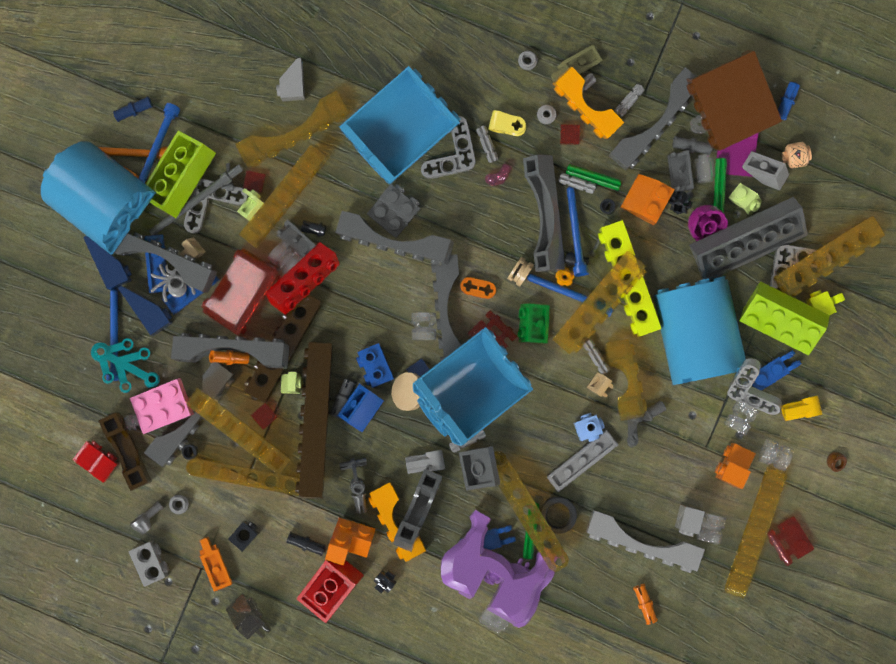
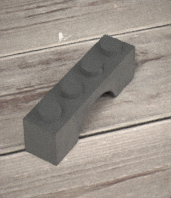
[394,469,442,552]

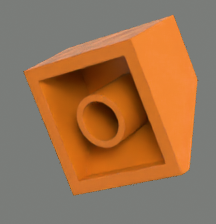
[620,174,675,226]

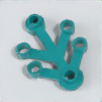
[91,338,160,393]

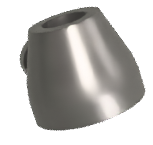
[130,501,164,534]

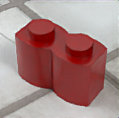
[72,440,120,483]

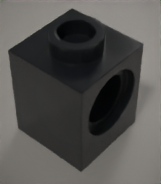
[228,521,259,552]

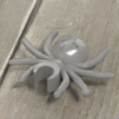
[151,264,196,302]

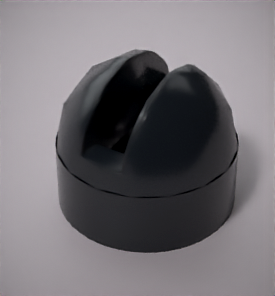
[600,199,616,215]
[182,444,199,460]

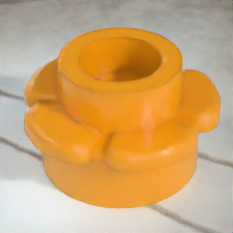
[555,267,574,286]

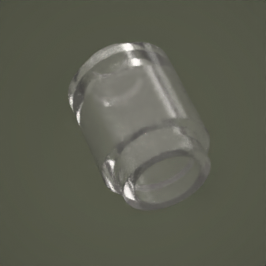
[694,154,715,183]

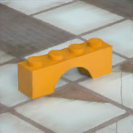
[553,67,624,139]
[368,482,427,562]

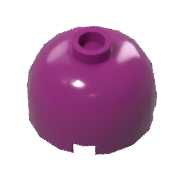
[688,205,728,241]

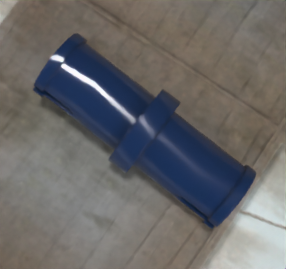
[113,96,153,122]

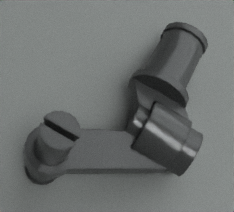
[627,400,666,448]
[339,457,368,514]

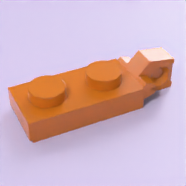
[199,537,233,592]

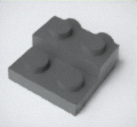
[367,184,420,239]
[459,446,500,491]

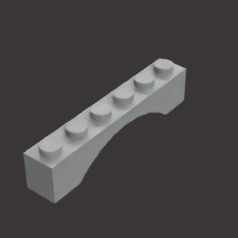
[586,510,705,573]

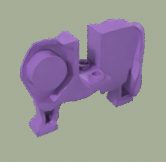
[441,510,558,628]

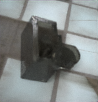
[226,593,271,639]

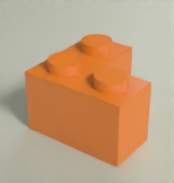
[715,443,756,489]
[325,517,376,565]

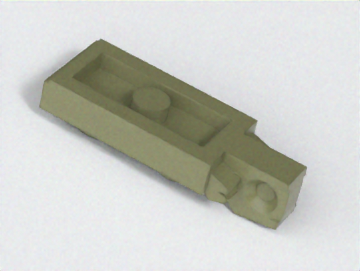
[550,44,603,82]

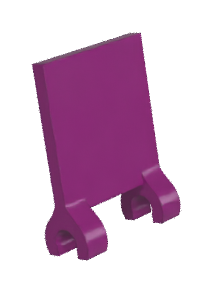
[716,133,759,177]

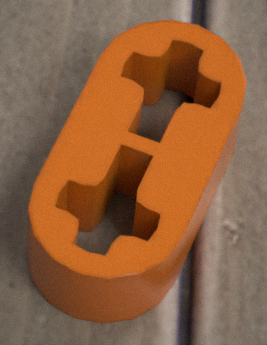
[460,277,496,299]

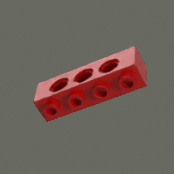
[265,242,340,315]

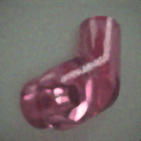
[485,164,511,186]

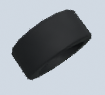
[540,497,577,534]

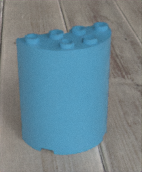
[339,66,460,185]
[41,141,156,255]
[653,276,746,385]
[413,327,533,446]

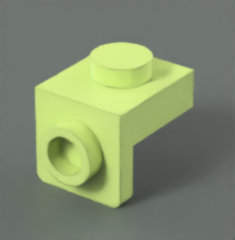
[728,183,762,216]
[237,188,265,222]
[281,372,303,394]

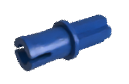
[778,82,800,120]

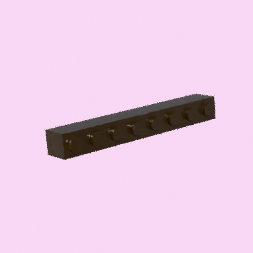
[295,342,333,499]

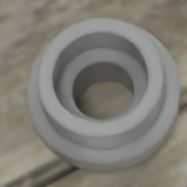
[518,51,537,70]
[537,105,556,124]
[169,495,189,514]

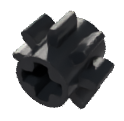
[668,191,693,215]
[373,570,397,594]

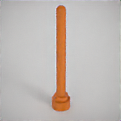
[98,146,168,160]

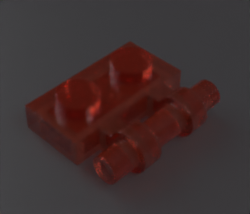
[468,310,518,349]
[766,516,814,566]

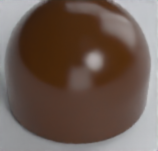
[826,452,847,472]

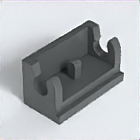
[667,150,694,192]
[276,219,316,258]

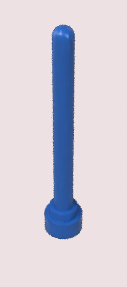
[138,103,181,183]
[567,187,589,277]
[527,274,616,317]
[106,289,119,381]

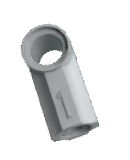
[405,450,445,474]

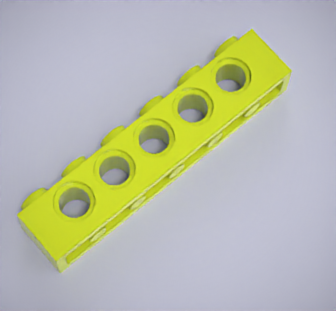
[598,220,662,337]

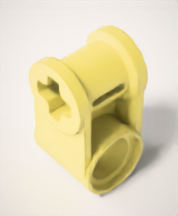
[488,110,526,136]

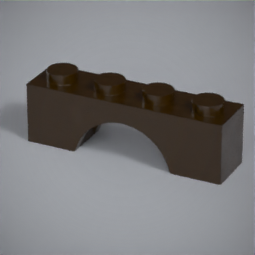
[98,412,152,491]

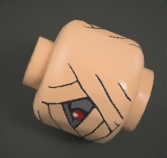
[782,142,812,168]

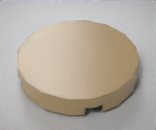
[392,372,420,411]

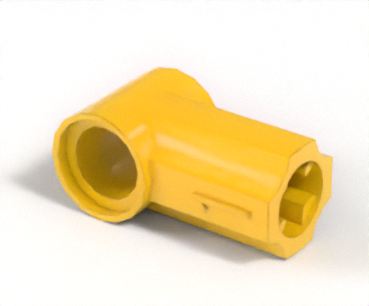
[781,396,822,421]

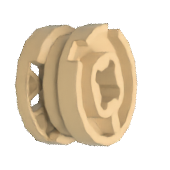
[507,256,534,287]

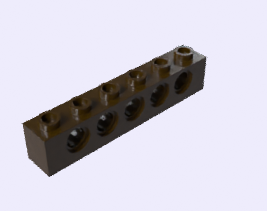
[244,295,323,403]

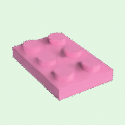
[130,378,194,434]

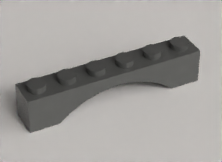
[609,67,696,171]
[523,155,565,272]
[335,211,454,266]
[114,232,217,293]
[431,255,462,362]
[171,333,290,369]
[144,362,235,467]

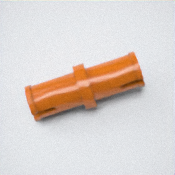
[209,350,249,365]
[633,584,658,625]

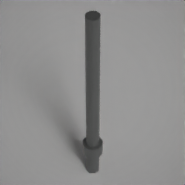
[149,164,244,235]

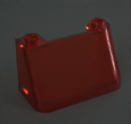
[201,248,283,337]

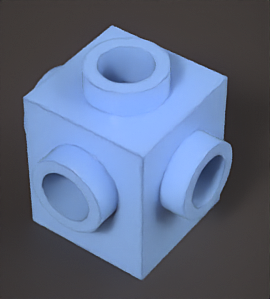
[574,413,605,442]

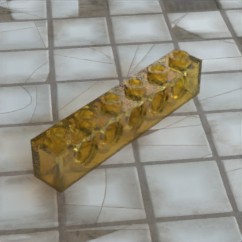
[239,145,328,249]
[773,216,885,297]
[552,251,647,354]
[186,387,291,475]

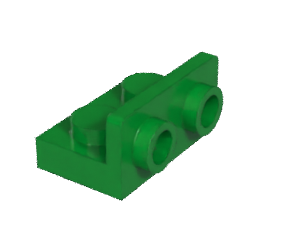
[517,304,550,344]

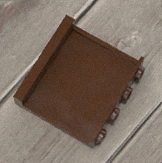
[686,50,782,151]

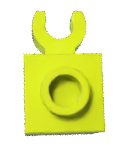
[806,290,845,315]

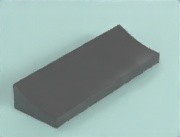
[689,197,808,281]

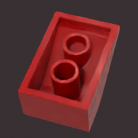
[297,560,364,623]

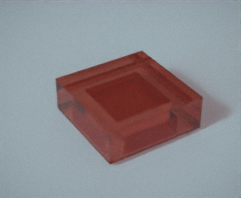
[560,125,580,145]
[243,170,266,193]
[251,403,278,430]

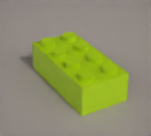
[145,131,216,218]
[740,281,830,355]

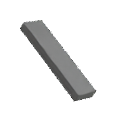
[546,430,619,492]

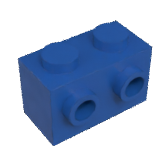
[356,343,394,388]
[338,384,384,432]

